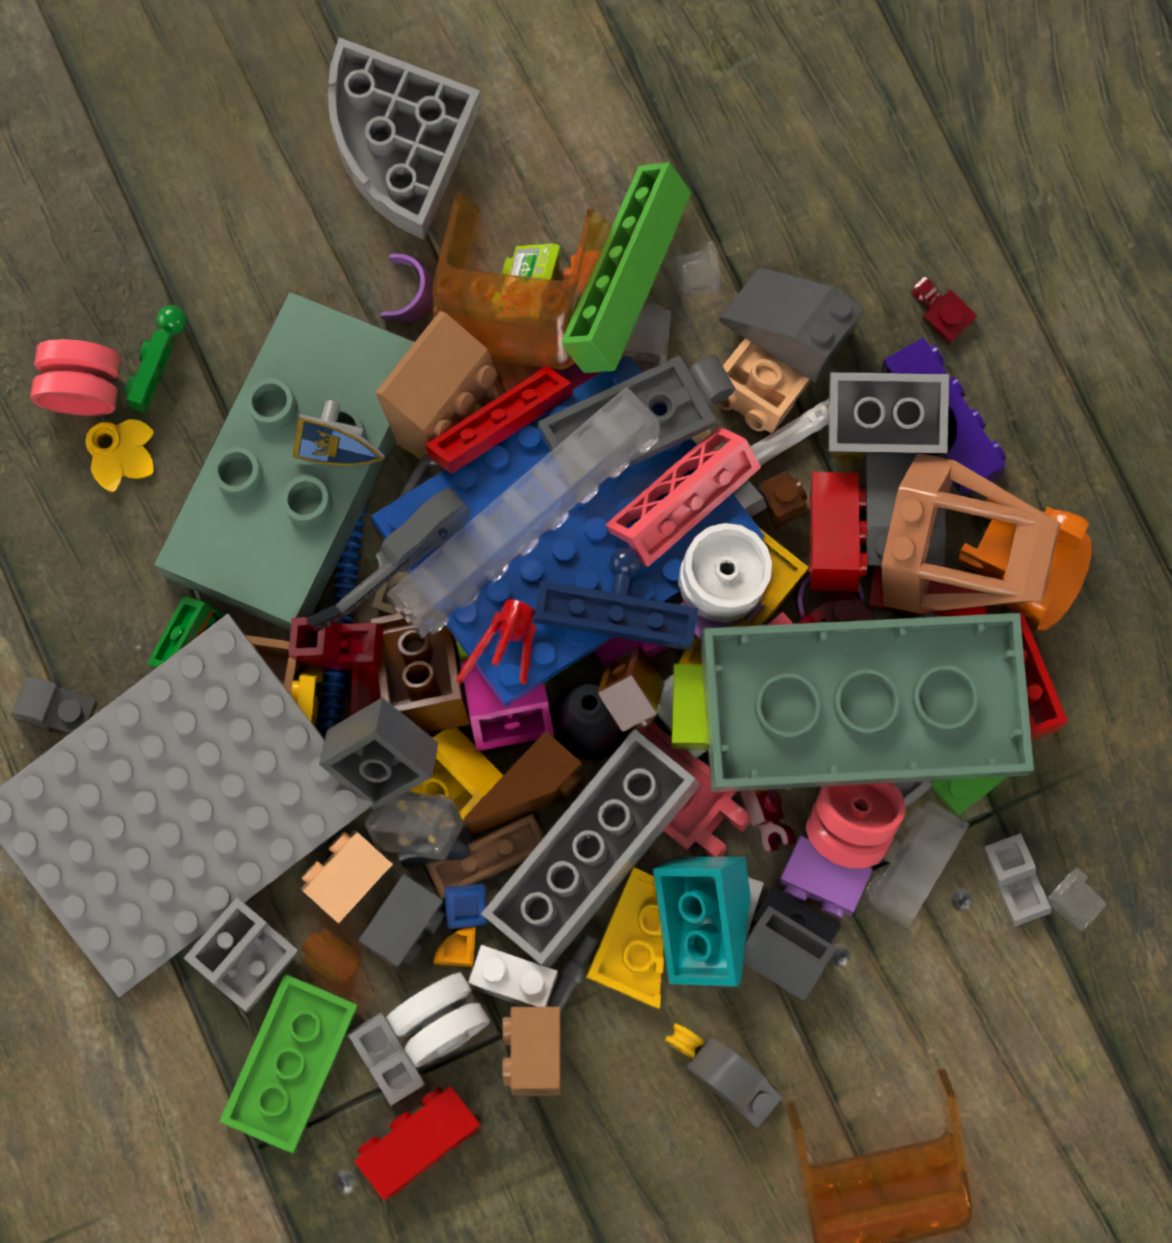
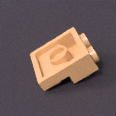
[716,338,811,434]

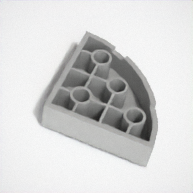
[328,37,481,240]

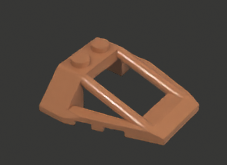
[881,453,1061,614]

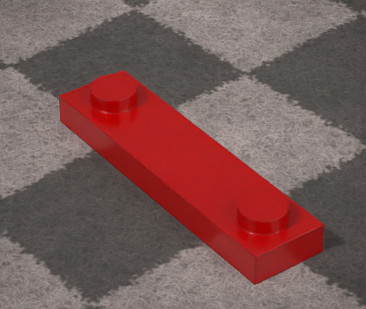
[425,366,573,474]

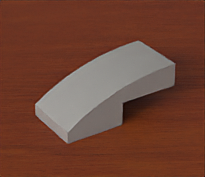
[984,833,1051,927]
[347,1013,425,1105]

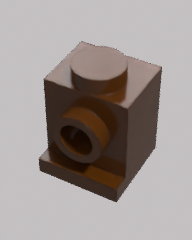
[758,471,810,529]

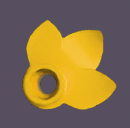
[85,419,154,492]

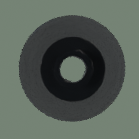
[551,683,628,760]

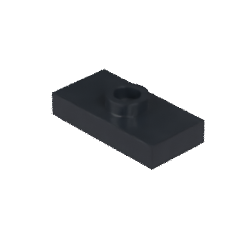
[752,886,841,944]

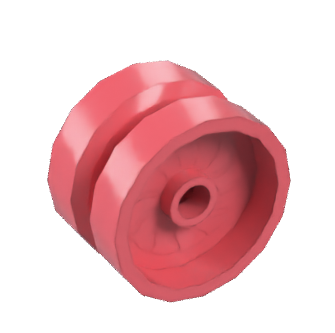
[30,339,122,416]
[806,783,906,868]

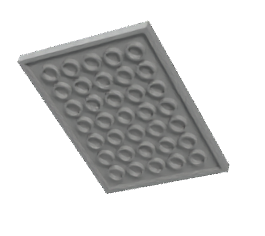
[0,614,373,997]

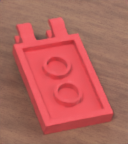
[636,722,751,857]

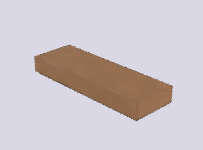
[425,814,544,900]

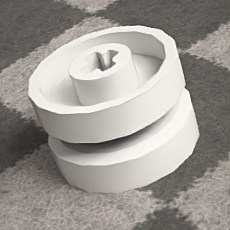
[678,523,772,623]
[386,972,491,1067]

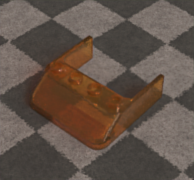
[432,194,611,369]
[786,1068,973,1243]

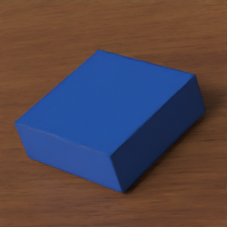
[444,884,487,929]

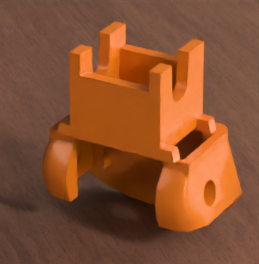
[957,498,1092,631]

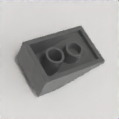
[719,267,865,383]
[863,452,946,568]

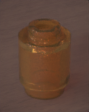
[301,929,363,985]

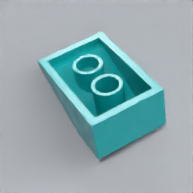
[653,856,751,986]

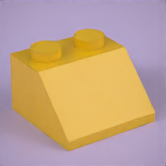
[398,727,503,833]

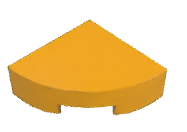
[433,927,476,968]

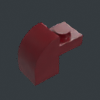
[288,617,384,671]

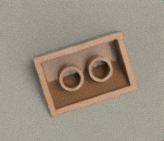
[375,311,498,455]

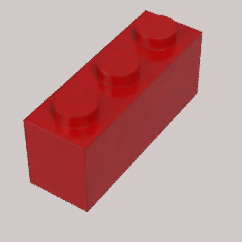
[810,472,867,592]
[1020,613,1068,741]
[354,1086,481,1202]

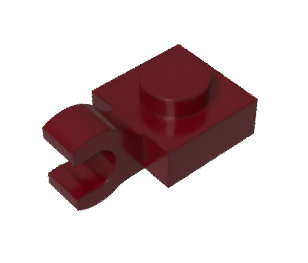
[911,276,978,345]
[740,789,796,852]

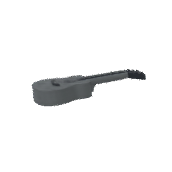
[306,488,471,631]

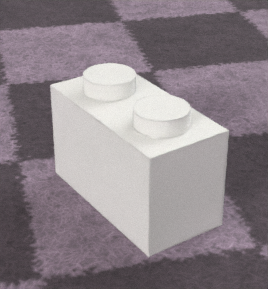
[468,945,558,1007]

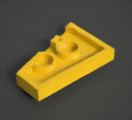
[585,867,664,1010]

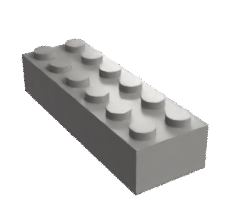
[481,729,701,968]

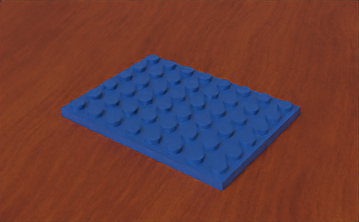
[371,355,765,708]

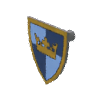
[292,400,385,466]

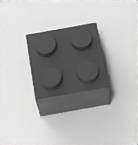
[319,697,438,810]

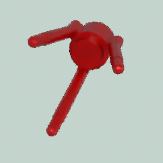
[456,600,537,685]

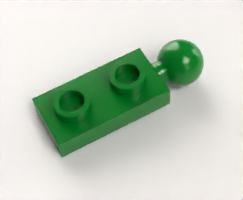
[124,305,187,415]

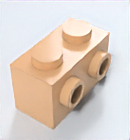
[300,830,392,924]

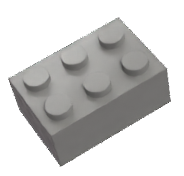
[828,372,949,453]

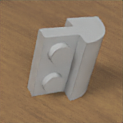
[184,897,299,1013]

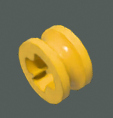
[665,1023,705,1059]

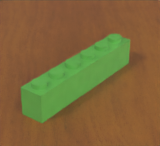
[560,162,692,373]

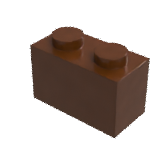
[598,645,665,732]

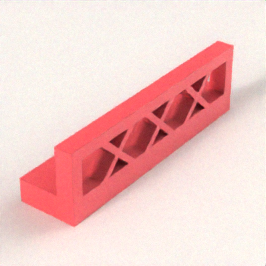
[605,426,761,567]

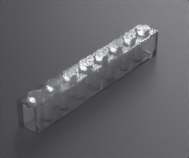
[386,387,660,638]

